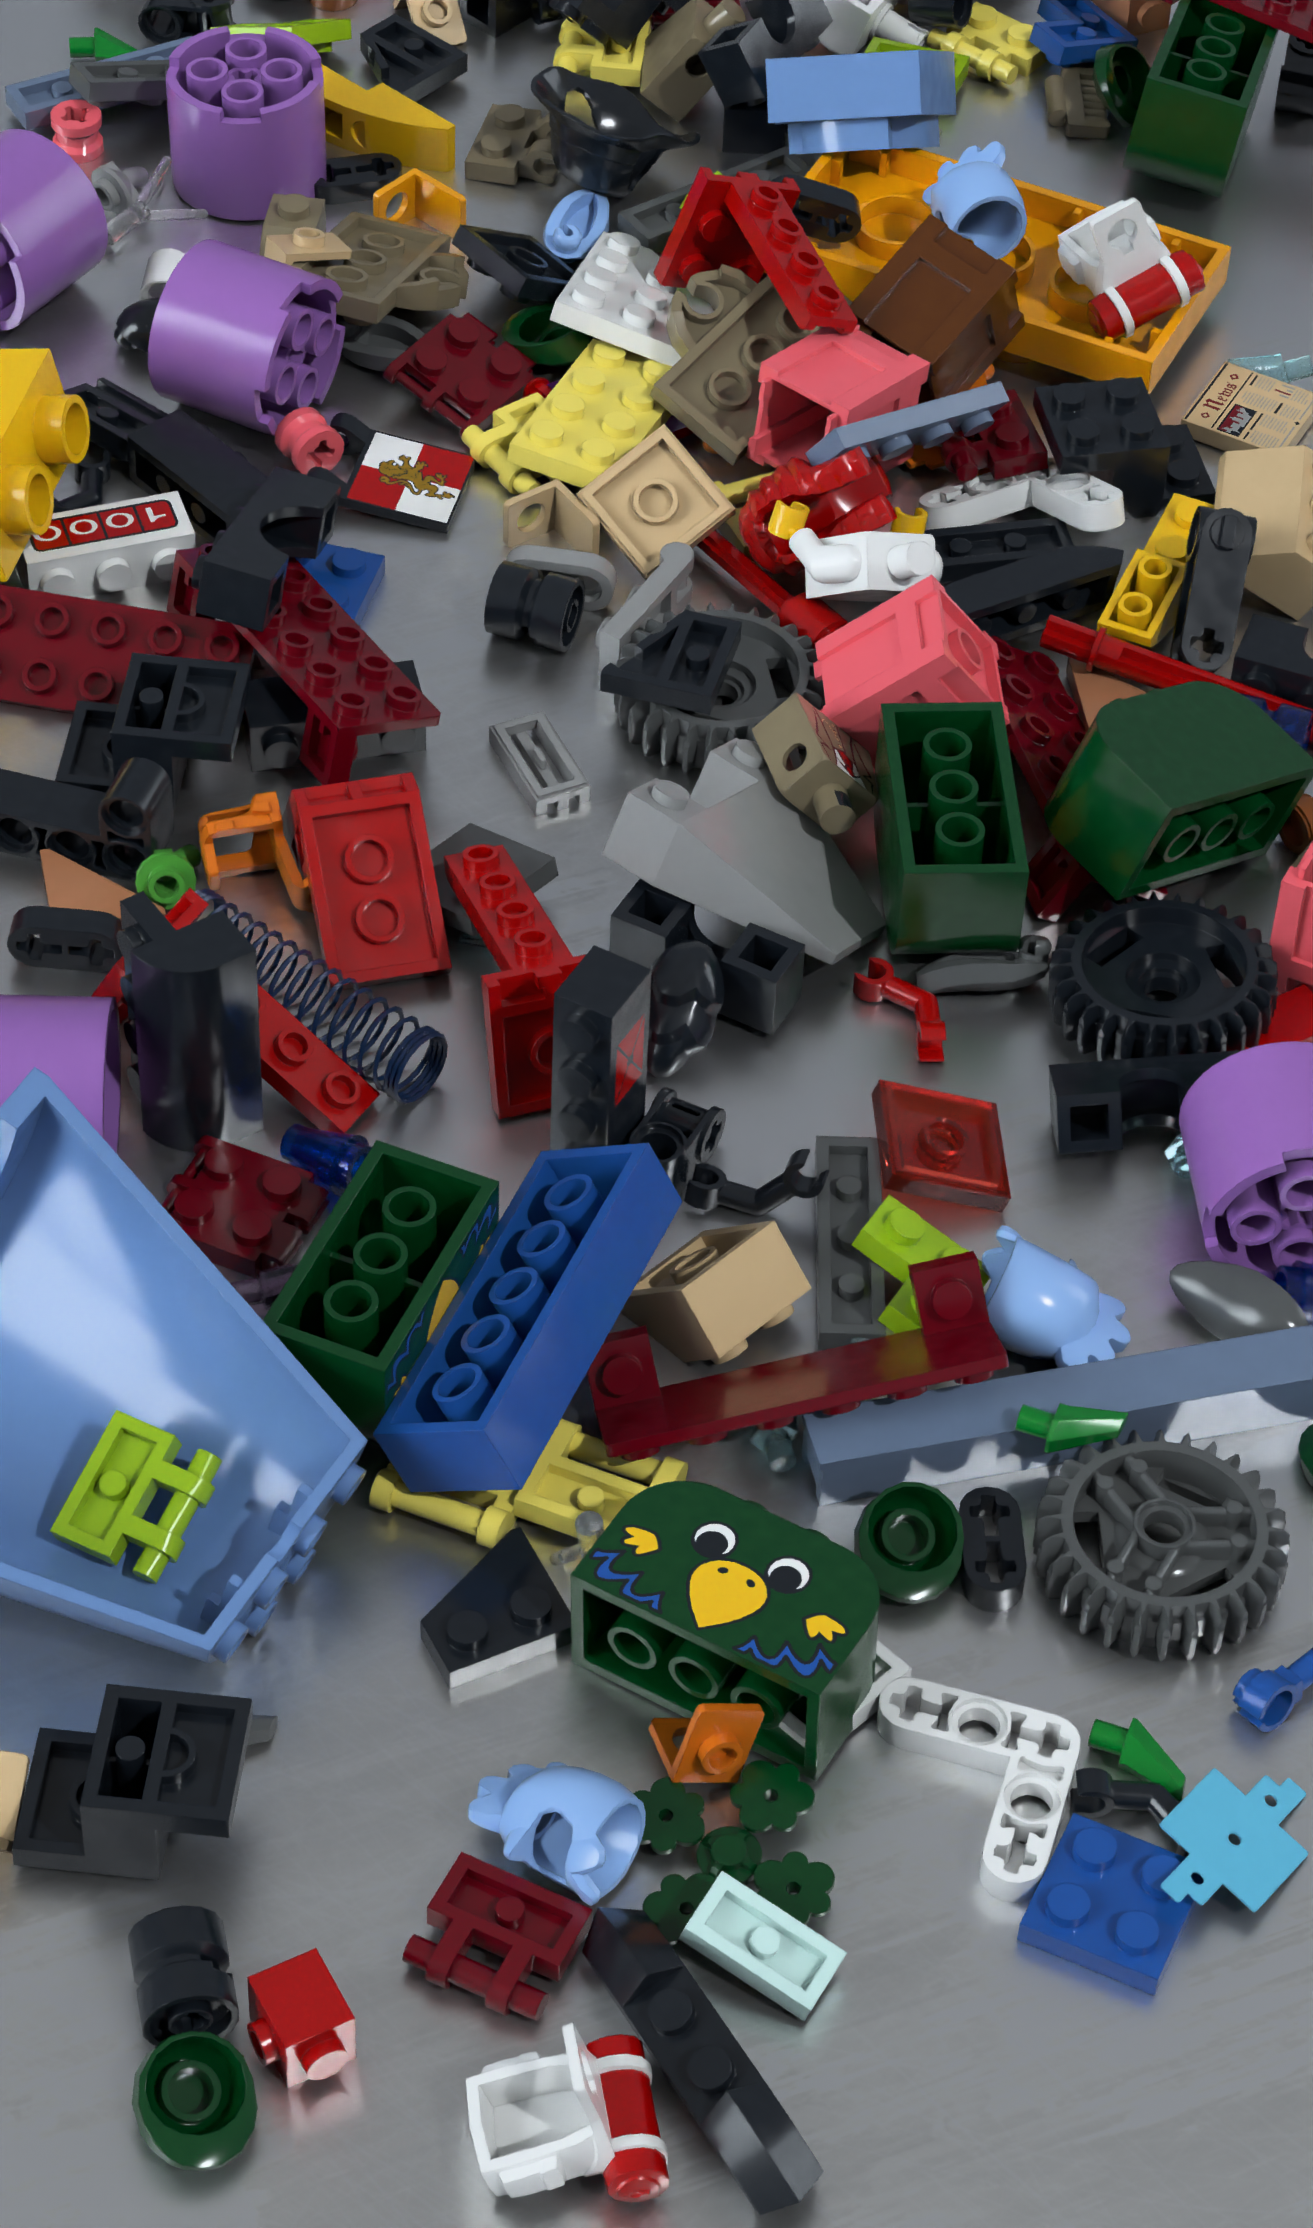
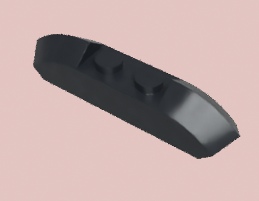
[943,546,1124,641]
[582,1907,824,2215]

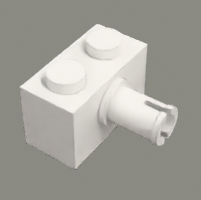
[818,0,930,55]

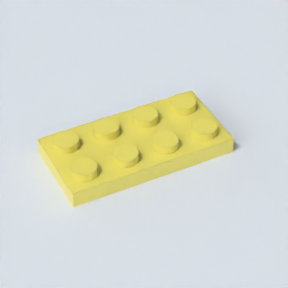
[507,338,673,488]

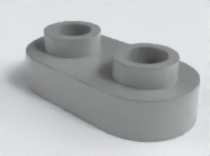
[506,545,617,611]

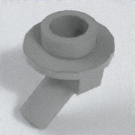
[91,161,149,215]

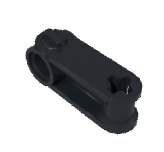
[1170,506,1257,673]

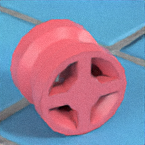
[50,99,104,164]
[275,407,344,475]

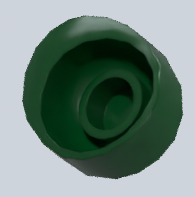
[1092,44,1151,128]
[501,304,600,367]
[854,1482,964,1604]
[132,2031,258,2171]

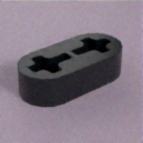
[314,153,402,205]
[772,174,862,243]
[7,906,123,972]
[959,1487,1027,1612]

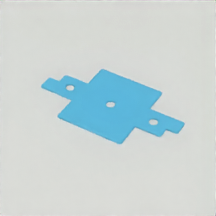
[1159,1768,1309,1912]

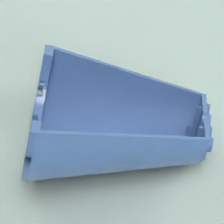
[0,1067,368,1664]

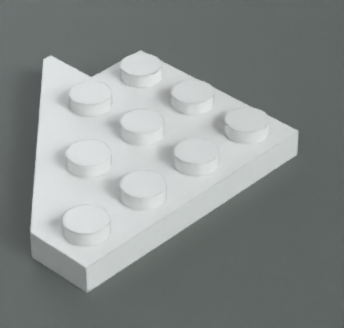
[549,231,714,366]

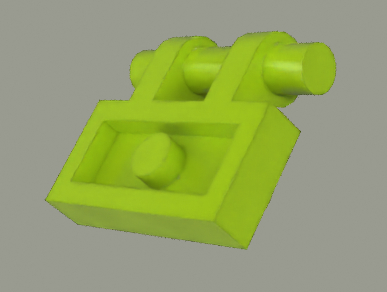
[50,1410,222,1584]

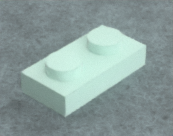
[678,1871,847,2021]

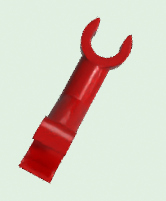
[853,957,946,1062]

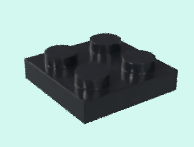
[452,224,575,304]

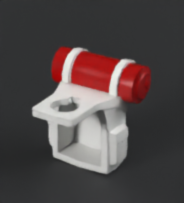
[1057,198,1206,341]
[465,2022,669,2203]

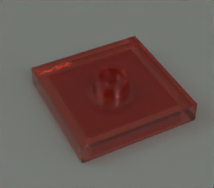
[871,1079,1011,1212]

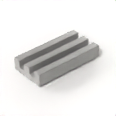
[489,711,591,816]

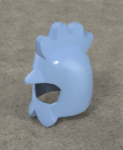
[922,141,1027,260]
[982,1225,1131,1368]
[468,1762,646,1906]

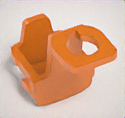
[198,791,314,913]

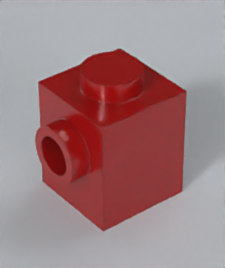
[247,1948,356,2088]

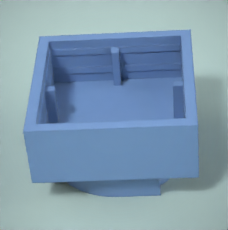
[765,50,956,155]

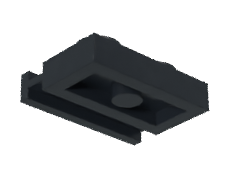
[64,377,168,462]

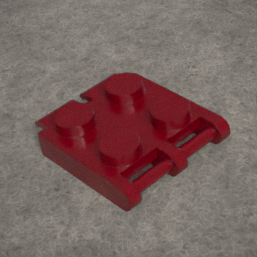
[383,312,536,437]
[161,1135,329,1279]

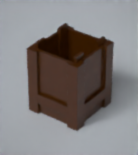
[850,214,1025,404]

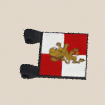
[307,413,477,534]

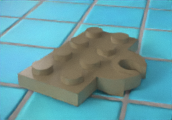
[291,211,469,326]
[650,264,852,466]

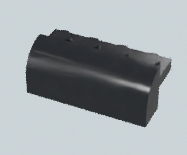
[117,891,264,1152]

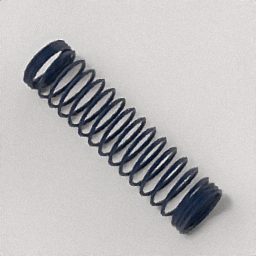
[195,888,448,1105]

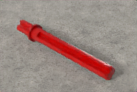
[1039,614,1313,746]

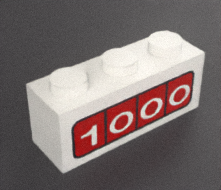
[15,491,196,598]

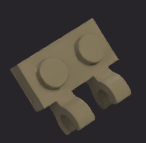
[464,104,572,186]

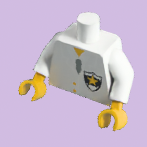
[768,500,943,602]

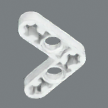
[919,458,1125,532]
[876,1677,1081,1903]

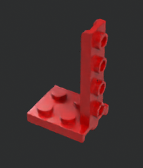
[653,167,858,334]
[444,844,586,1119]
[91,888,380,1140]

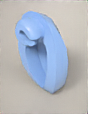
[542,189,609,263]

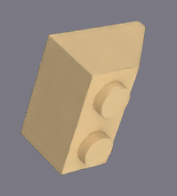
[621,1220,811,1365]

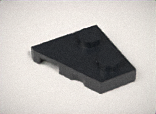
[360,13,468,102]
[600,610,742,715]
[420,1527,571,1689]

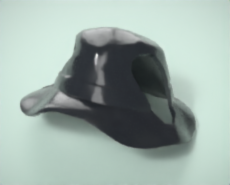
[531,66,701,198]

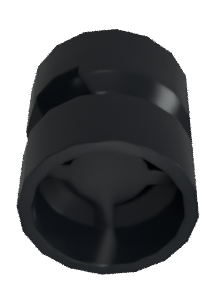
[484,560,585,652]
[128,1905,239,2046]

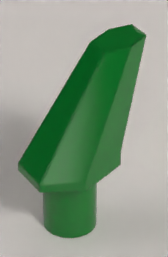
[69,28,137,61]
[1015,1403,1129,1453]
[1088,1718,1186,1803]

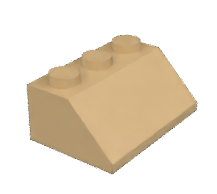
[1214,445,1313,621]

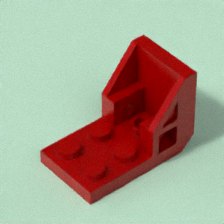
[282,772,452,991]

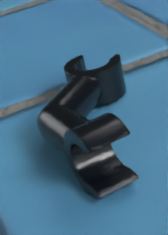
[53,450,111,513]
[684,1149,830,1216]
[1070,1768,1189,1857]

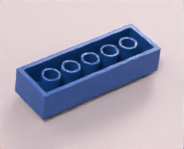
[373,1143,683,1492]

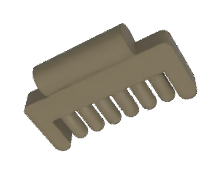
[1044,67,1111,139]

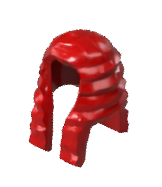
[739,446,898,577]

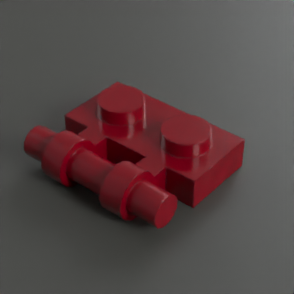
[938,389,1048,482]
[402,1852,593,2021]

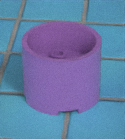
[166,26,327,221]
[0,129,108,331]
[148,239,346,437]
[0,994,121,1155]
[1179,1041,1313,1281]

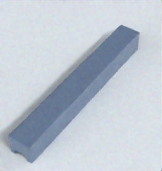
[801,1324,1313,1506]

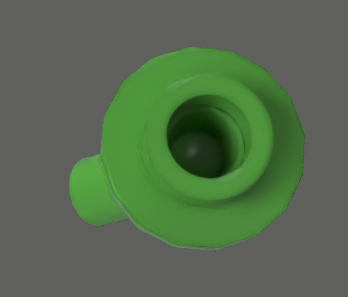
[135,844,202,910]

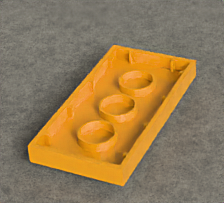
[763,148,1231,395]

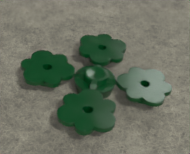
[633,1760,835,1948]

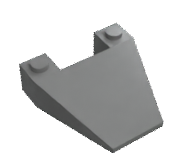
[602,738,886,965]

